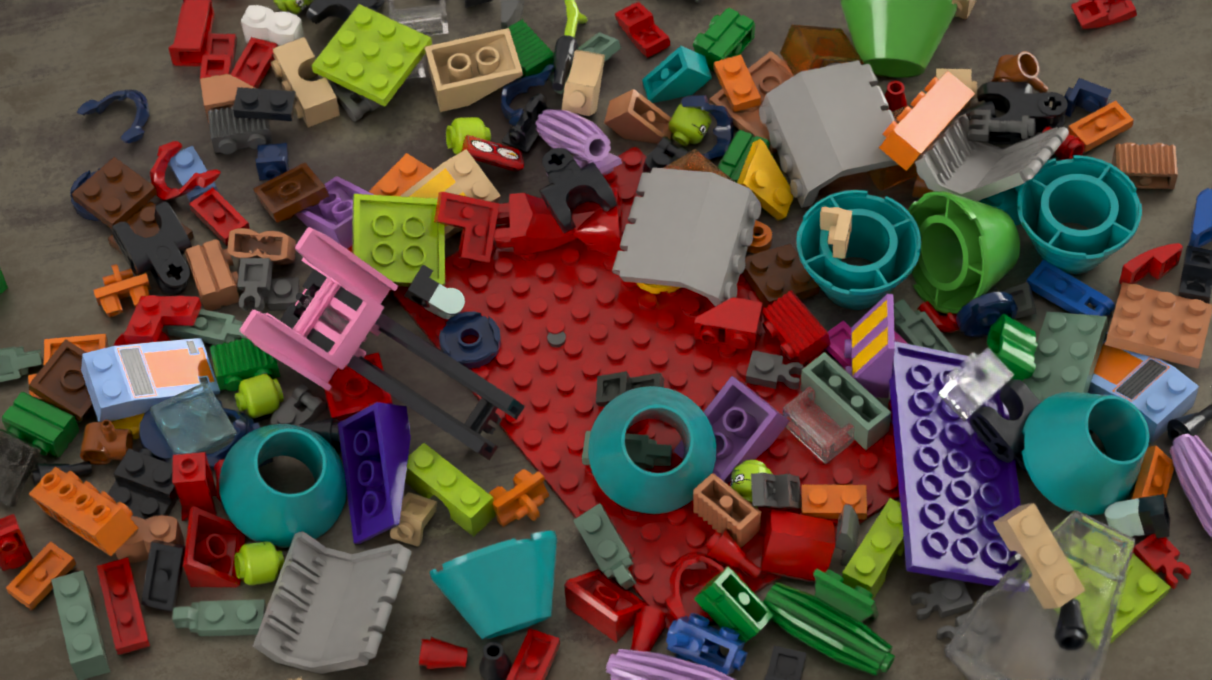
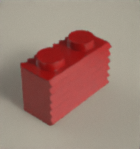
[762,290,831,364]

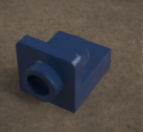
[1064,78,1112,117]
[256,143,289,180]

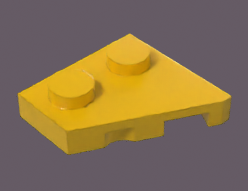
[737,139,794,220]

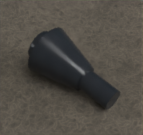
[1167,405,1212,442]
[31,461,92,487]

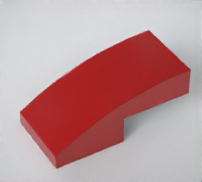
[1071,0,1137,29]
[614,1,671,58]
[200,33,237,79]
[1119,243,1183,285]

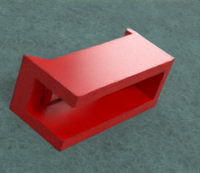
[168,0,215,67]
[172,452,217,521]

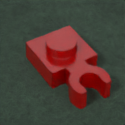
[1132,533,1192,589]

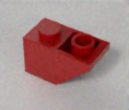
[694,297,763,350]
[0,514,33,571]

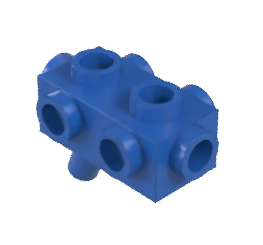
[666,613,747,676]

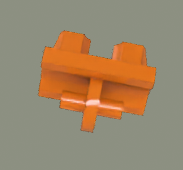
[93,264,151,318]
[489,469,549,527]

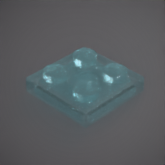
[150,381,236,455]

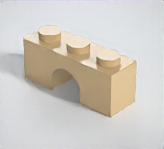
[271,37,340,127]
[993,503,1086,609]

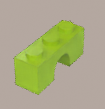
[405,443,496,537]
[842,498,905,599]

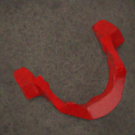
[150,141,221,200]
[665,552,746,619]

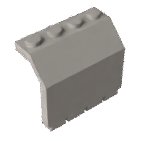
[759,60,899,208]
[914,114,1069,201]
[612,168,761,306]
[252,532,412,674]

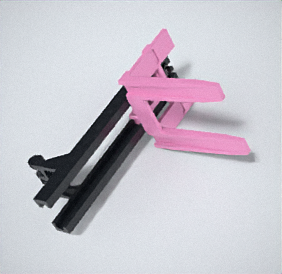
[240,227,525,460]

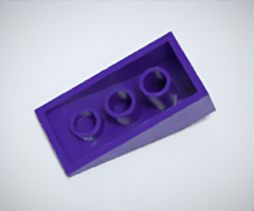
[338,402,411,544]

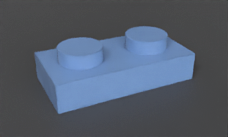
[168,146,218,202]

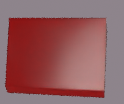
[183,506,246,588]
[760,508,836,583]
[564,569,648,643]

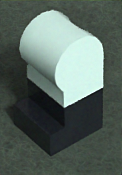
[404,265,465,319]
[1105,494,1170,540]

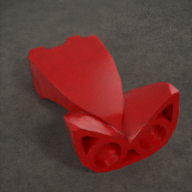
[494,187,624,257]

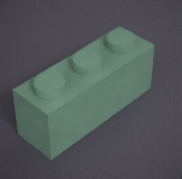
[800,352,891,450]
[51,570,111,680]

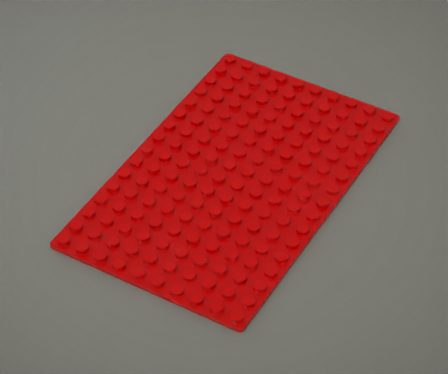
[393,147,900,631]

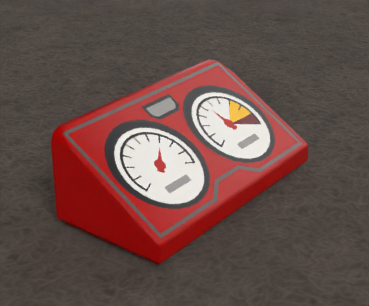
[461,135,524,172]

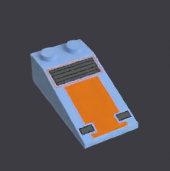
[1088,332,1199,443]
[81,338,220,422]

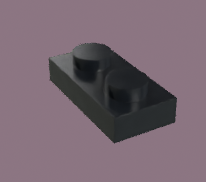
[233,87,296,121]
[141,539,185,611]

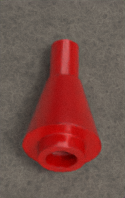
[705,529,762,580]

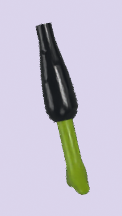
[552,0,588,91]

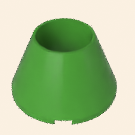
[840,0,957,78]
[908,191,1020,314]

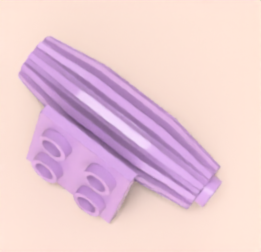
[536,109,622,176]
[1170,434,1212,538]
[606,649,736,680]

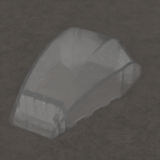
[945,510,1135,680]

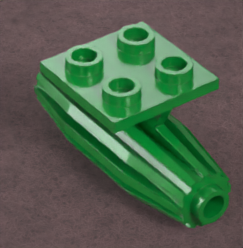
[763,568,895,676]

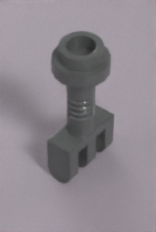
[967,110,1035,141]

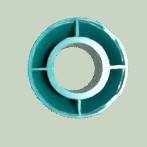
[1017,155,1142,275]
[796,190,921,310]
[588,386,716,514]
[1022,392,1149,516]
[219,424,347,548]
[429,531,557,640]

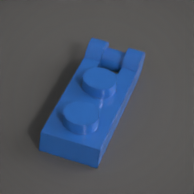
[1026,259,1115,316]

